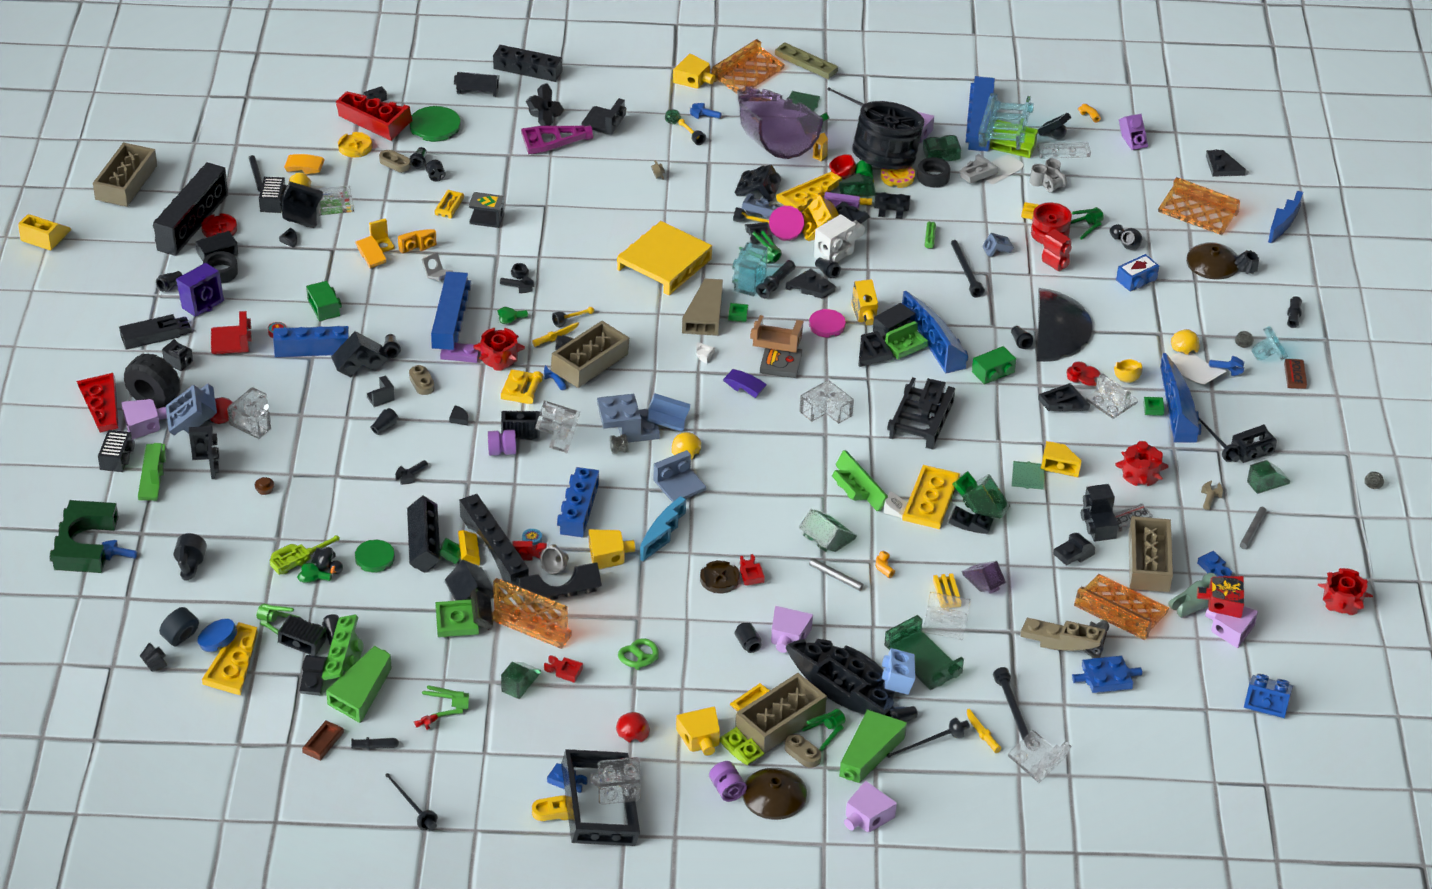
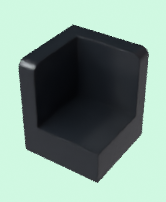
[367,375,395,407]

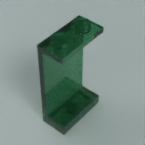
[884,615,964,690]

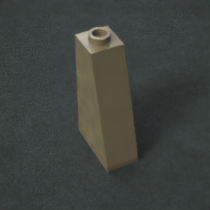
[682,278,723,336]

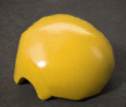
[1171,329,1200,355]
[1114,359,1143,383]
[671,432,701,460]

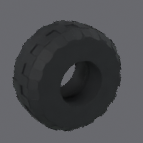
[124,354,180,409]

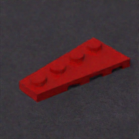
[76,373,119,433]

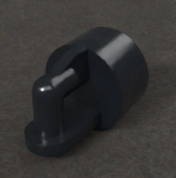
[173,533,207,581]

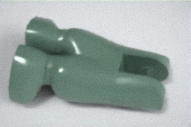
[1168,573,1217,618]

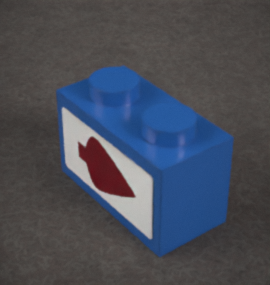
[1116,254,1159,292]

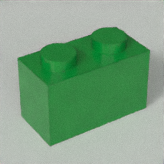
[306,280,342,322]
[972,346,1016,385]

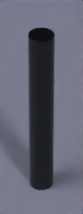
[249,155,262,192]

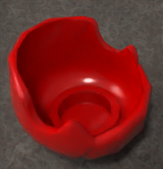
[829,154,857,179]
[209,397,237,424]
[616,712,650,743]

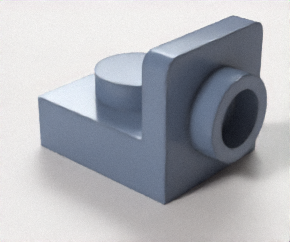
[982,233,1014,257]

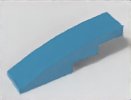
[640,496,686,561]

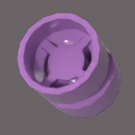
[488,430,516,456]
[709,761,747,802]

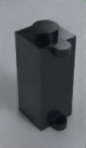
[454,72,500,97]

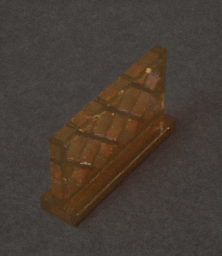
[711,39,785,96]
[1158,177,1240,235]
[1074,574,1169,640]
[491,578,572,649]

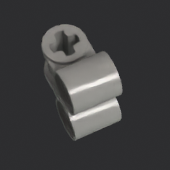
[1029,158,1067,192]

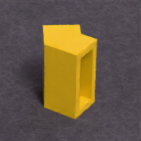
[813,133,828,161]

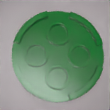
[409,106,461,142]

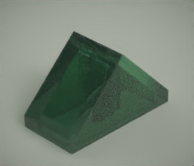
[839,173,876,197]

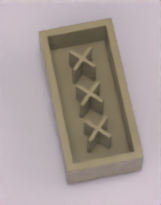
[93,142,157,207]
[551,321,630,388]
[1128,516,1173,592]
[735,673,827,753]

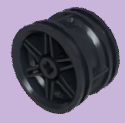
[852,101,925,169]

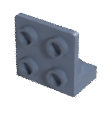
[653,450,706,502]

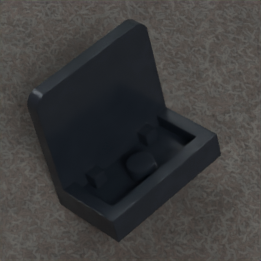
[581,98,627,135]
[734,164,781,202]
[282,181,323,228]
[189,426,219,479]

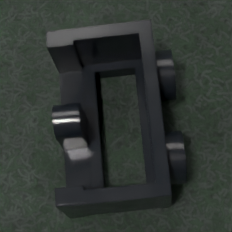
[1231,424,1277,463]

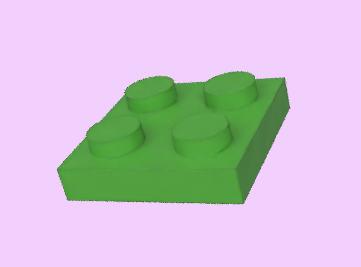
[435,599,479,637]

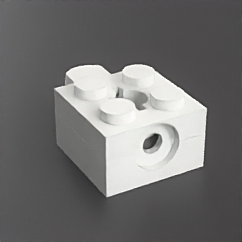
[814,215,865,262]

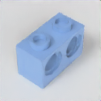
[882,648,915,695]

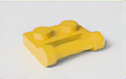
[501,369,544,404]

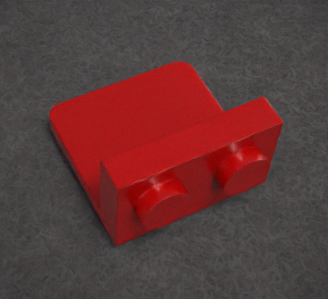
[211,311,252,354]

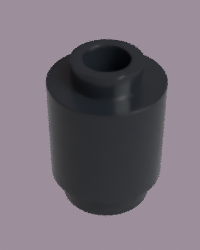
[734,623,762,653]

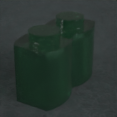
[923,135,961,161]

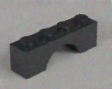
[516,562,602,605]

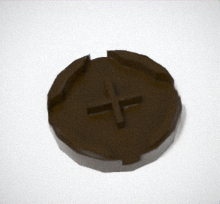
[700,560,740,594]

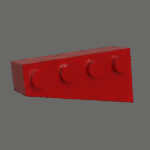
[336,91,412,141]

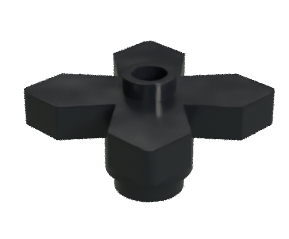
[526,83,564,126]

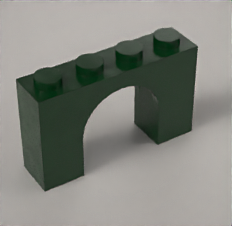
[49,500,119,573]

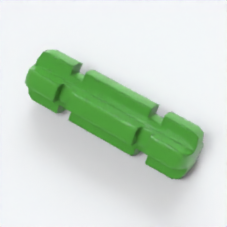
[925,221,936,249]

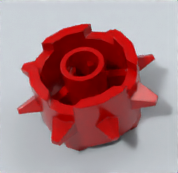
[473,328,525,371]
[1115,441,1169,486]
[1318,568,1373,615]

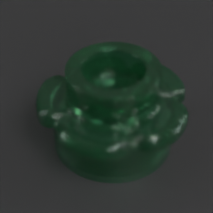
[665,109,681,124]

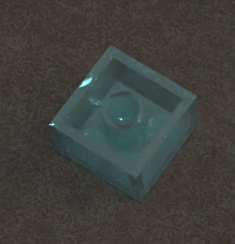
[732,242,768,296]

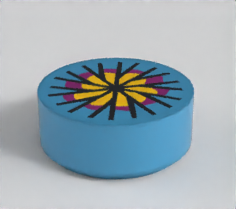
[522,529,542,545]

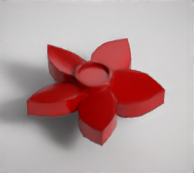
[414,714,438,730]

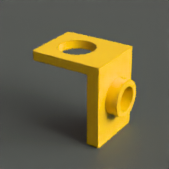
[369,218,395,252]

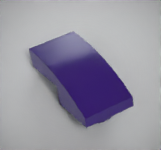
[723,369,767,398]

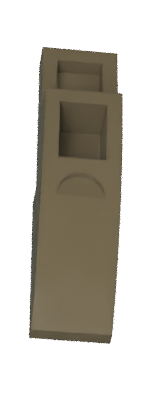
[1021,617,1106,651]

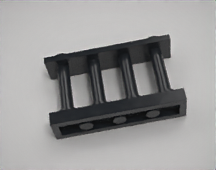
[887,377,955,450]

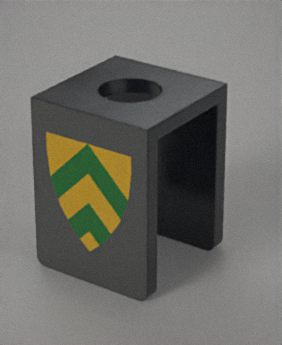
[469,192,504,228]

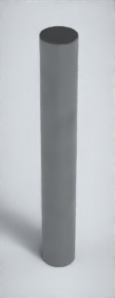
[1240,507,1267,549]
[809,558,864,591]

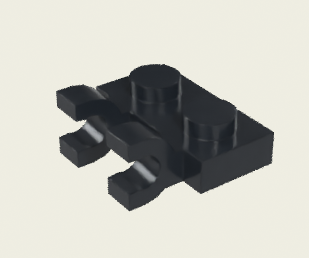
[874,192,910,219]

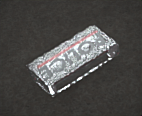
[1114,503,1153,532]

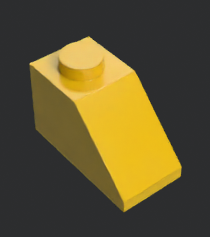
[1040,441,1082,477]

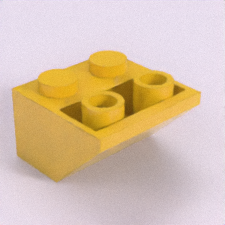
[801,195,839,241]
[18,214,71,251]

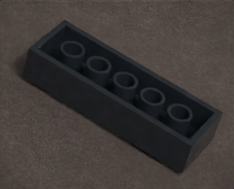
[153,162,228,256]

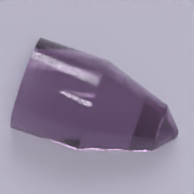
[737,86,823,159]

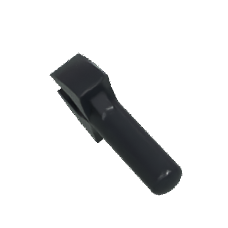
[500,275,534,294]
[395,460,428,485]

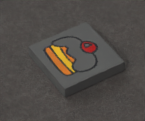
[760,348,802,378]

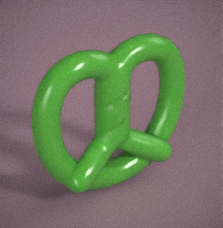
[618,638,659,670]

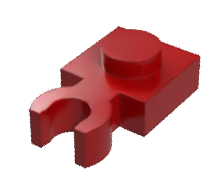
[512,541,547,561]
[740,554,765,586]
[544,655,583,683]

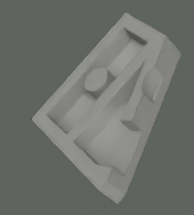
[960,154,998,183]

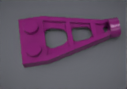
[521,125,593,154]

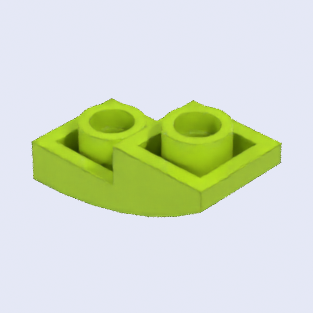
[720,727,765,766]

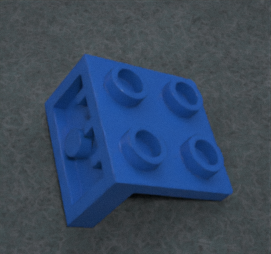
[1243,674,1293,718]

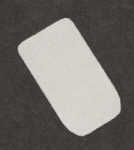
[984,155,1024,184]

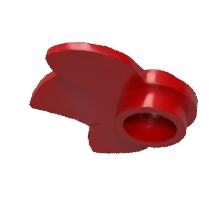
[1066,361,1101,386]

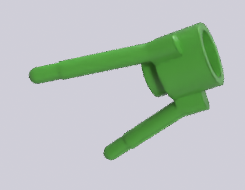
[256,603,299,635]
[422,685,469,717]

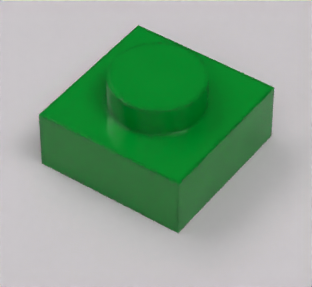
[728,303,748,322]
[1143,397,1164,416]
[952,471,979,499]
[440,538,461,564]

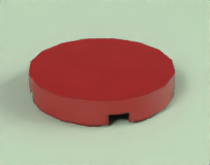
[202,213,237,238]

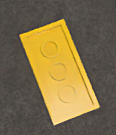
[902,465,960,529]

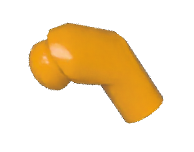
[1078,104,1101,123]
[875,551,895,578]

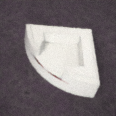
[696,342,715,363]

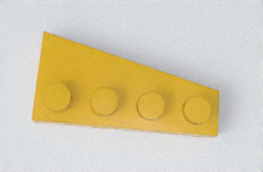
[776,172,842,212]
[202,622,258,696]

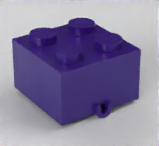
[176,263,224,317]

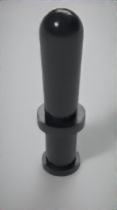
[351,737,399,750]

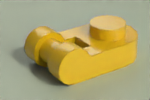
[532,795,568,821]

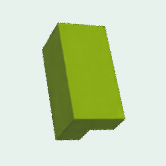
[989,120,1038,158]

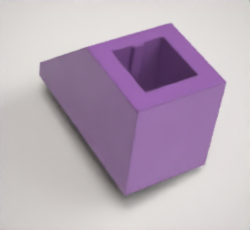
[1119,113,1148,150]

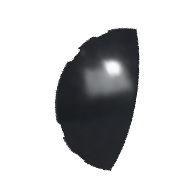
[1036,288,1092,362]
[786,639,895,716]

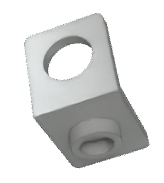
[422,253,453,281]

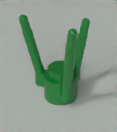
[1071,207,1104,240]
[739,231,782,264]
[802,709,846,751]

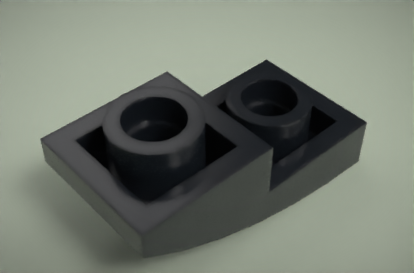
[948,506,994,534]

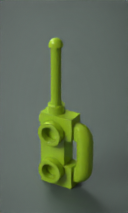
[269,535,340,575]

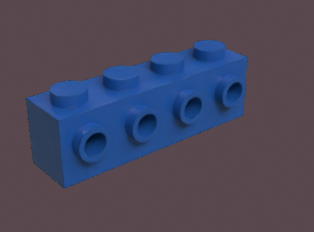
[273,326,349,357]
[557,467,599,538]

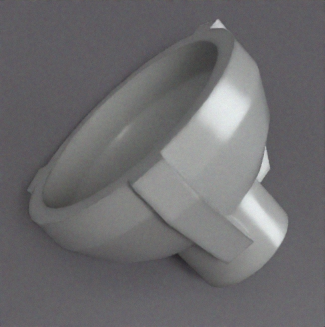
[541,544,569,574]

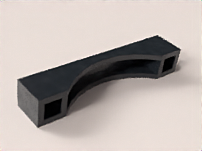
[459,494,529,592]

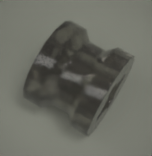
[610,434,628,454]

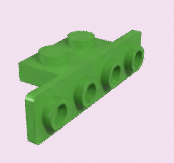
[138,443,166,501]
[832,450,888,511]
[322,614,364,680]

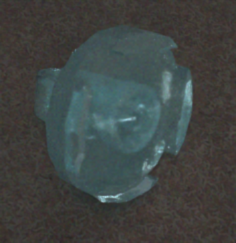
[1252,326,1288,361]

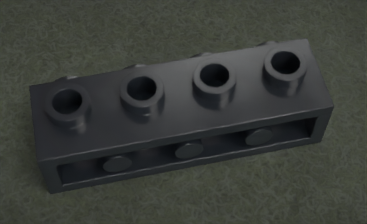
[493,45,563,82]
[407,495,441,573]

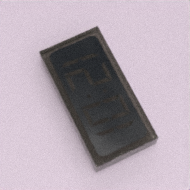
[470,589,493,630]

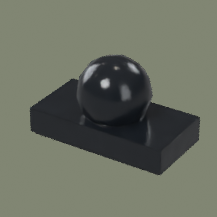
[1038,113,1072,139]

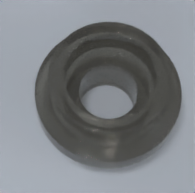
[1235,331,1254,348]
[1364,471,1384,489]

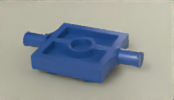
[1072,656,1142,693]

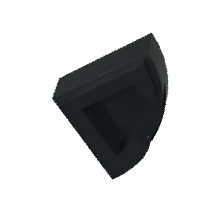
[279,228,297,248]
[449,405,468,426]

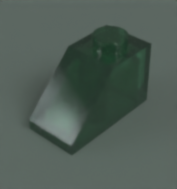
[1247,460,1290,494]
[501,661,541,699]

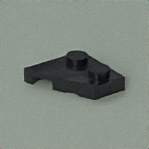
[1206,149,1246,177]
[785,268,836,299]
[858,331,893,367]
[1038,383,1090,411]

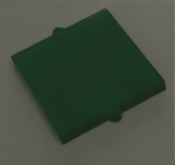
[784,91,820,114]
[1011,461,1045,490]

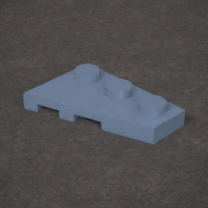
[741,192,783,218]

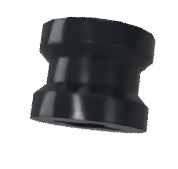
[426,159,446,182]

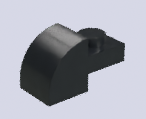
[1053,533,1095,566]
[299,655,327,696]

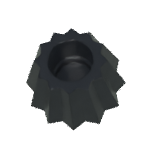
[1235,250,1259,274]
[140,643,167,671]

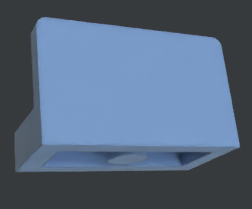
[647,393,690,432]

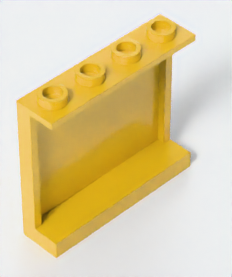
[617,221,712,295]

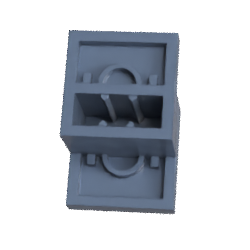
[166,383,217,436]
[597,393,660,443]

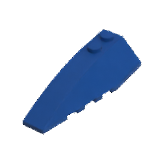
[902,291,968,374]
[1160,353,1201,443]

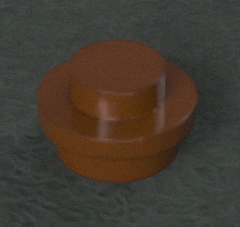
[254,477,274,495]

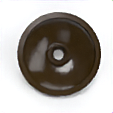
[1186,242,1239,280]
[742,768,807,820]

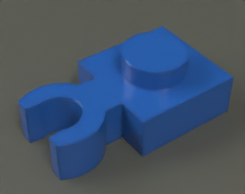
[1197,551,1232,577]
[547,763,588,793]

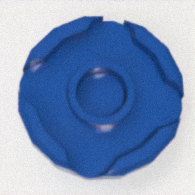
[197,619,237,652]

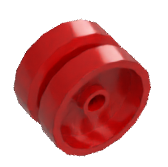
[1031,202,1072,244]

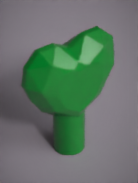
[497,307,528,324]
[297,563,332,583]

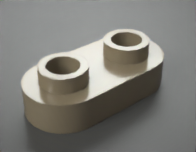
[379,150,410,173]
[409,365,435,395]
[784,734,821,768]

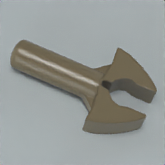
[1201,480,1223,510]

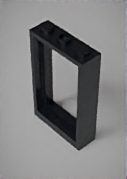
[561,749,640,846]

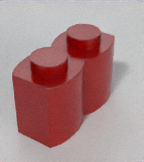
[1042,229,1072,272]

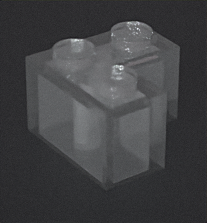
[800,380,854,424]
[227,387,271,439]
[535,400,580,453]

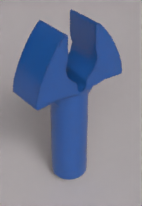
[690,103,722,119]
[1209,356,1245,376]
[544,365,567,390]
[102,540,138,561]

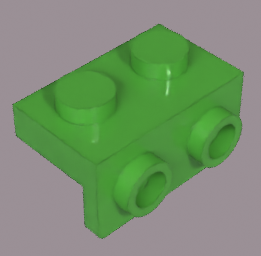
[885,321,928,359]

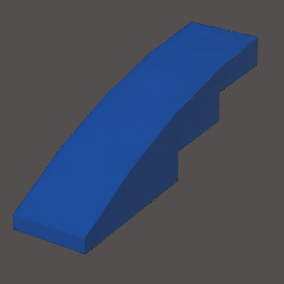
[1268,191,1304,243]

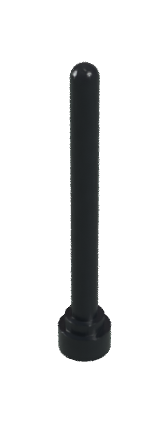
[951,240,985,298]
[993,667,1033,750]

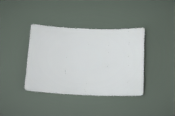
[1170,351,1227,384]

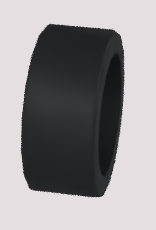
[917,157,951,187]
[203,251,238,283]

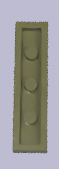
[775,42,838,79]

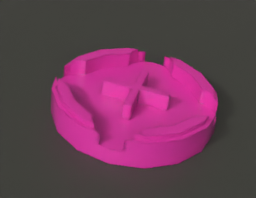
[769,206,804,241]
[809,309,846,338]

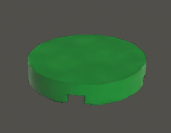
[355,539,395,573]

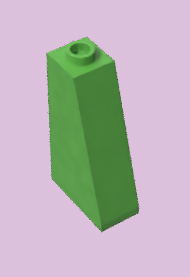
[326,646,392,723]
[839,710,907,783]

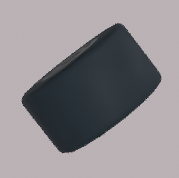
[159,607,199,647]

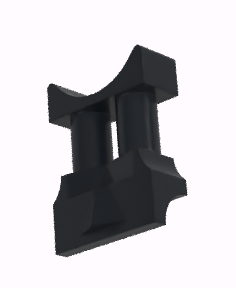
[745,222,773,248]

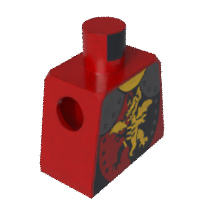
[1197,576,1244,618]

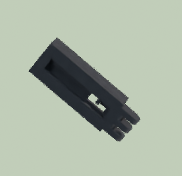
[119,314,192,350]

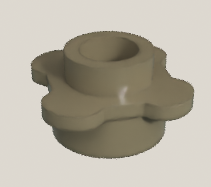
[651,160,665,180]

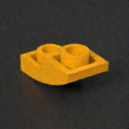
[284,154,325,174]
[398,229,437,254]
[355,235,386,269]

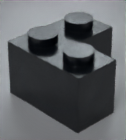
[331,331,388,378]
[1080,484,1119,542]

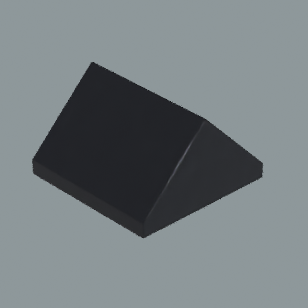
[445,560,497,603]

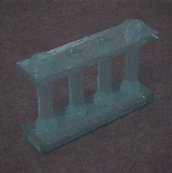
[979,93,1034,150]

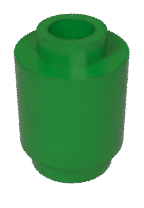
[855,160,873,185]

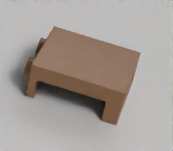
[750,315,804,353]

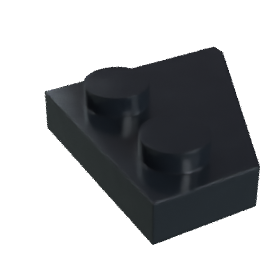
[835,202,870,224]

